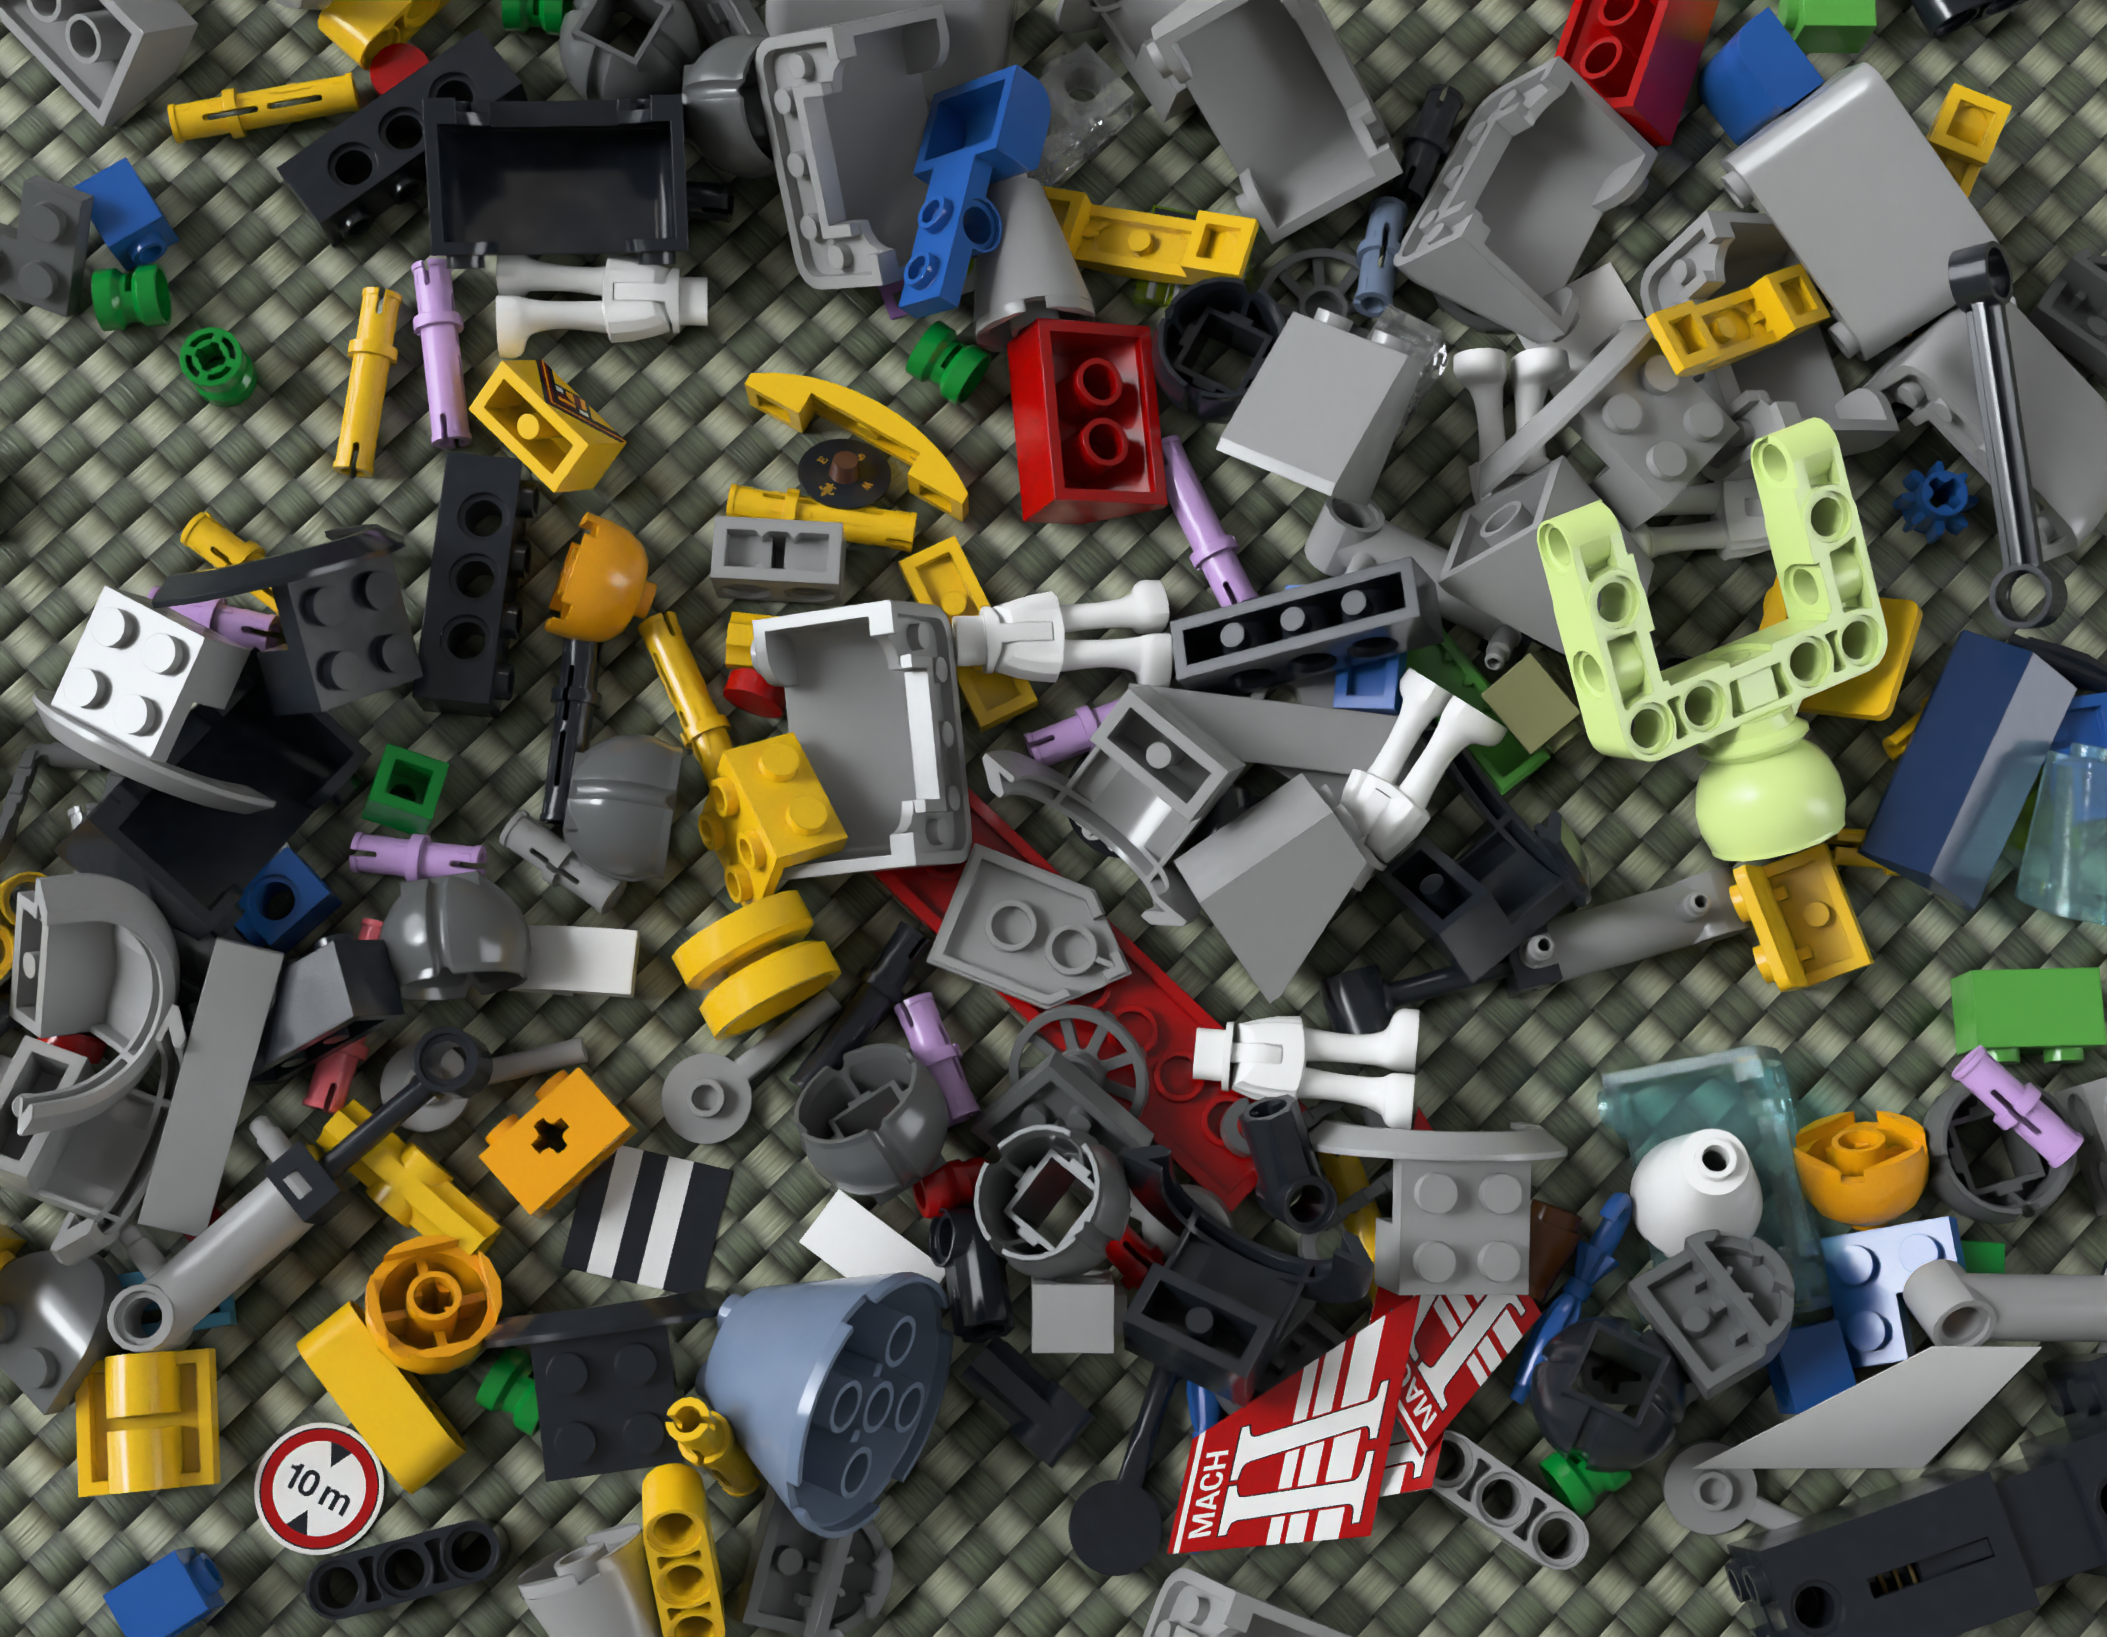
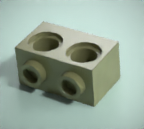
[1481,650,1586,754]

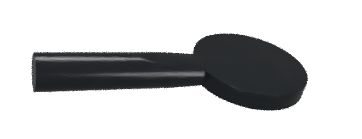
[1068,1364,1178,1576]

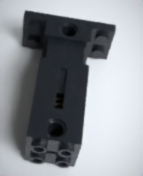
[1725,1353,2107,1637]

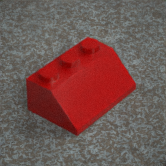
[1554,0,1720,147]
[1007,318,1168,525]

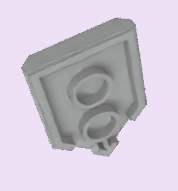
[926,843,1132,1010]

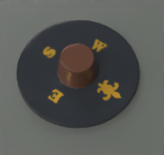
[798,439,891,510]

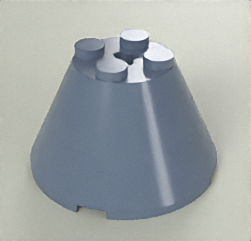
[695,1272,953,1539]

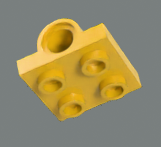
[75,1348,221,1497]

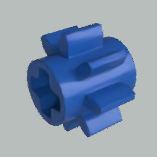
[1892,461,1978,544]

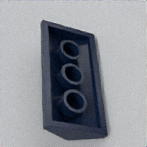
[1857,630,2077,912]

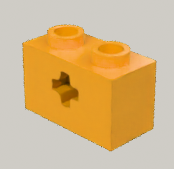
[478,1067,638,1219]

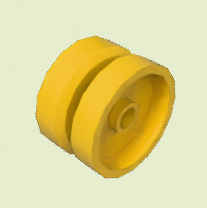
[672,890,842,1041]

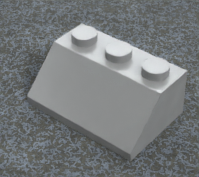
[0,0,198,127]

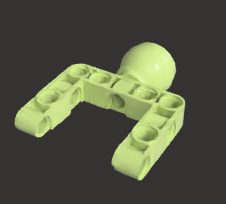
[1537,417,1888,862]

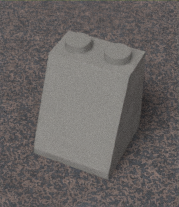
[1216,308,1425,507]
[1438,455,1655,655]
[1174,773,1367,1003]

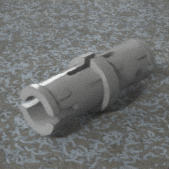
[499,810,627,915]

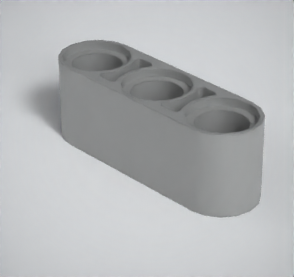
[1428,1430,1589,1570]

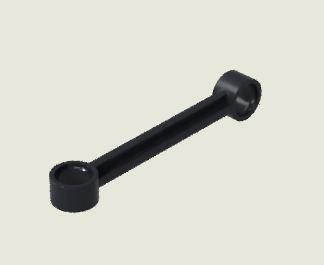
[1948,241,2068,629]

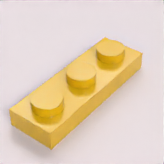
[898,535,1038,732]

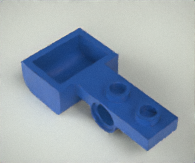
[1697,6,1824,146]
[898,64,1051,319]

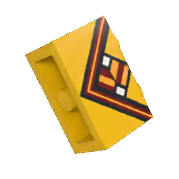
[469,360,627,493]

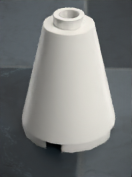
[1630,1128,1763,1258]

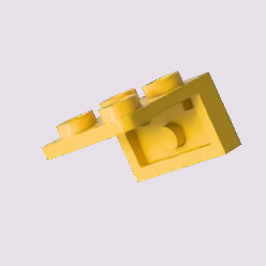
[1759,575,1923,721]
[698,732,848,907]
[1729,843,1874,992]

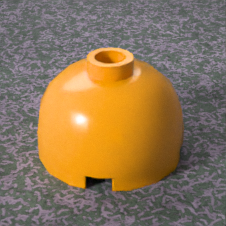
[544,512,657,642]
[1792,1111,1929,1231]
[365,1235,502,1375]

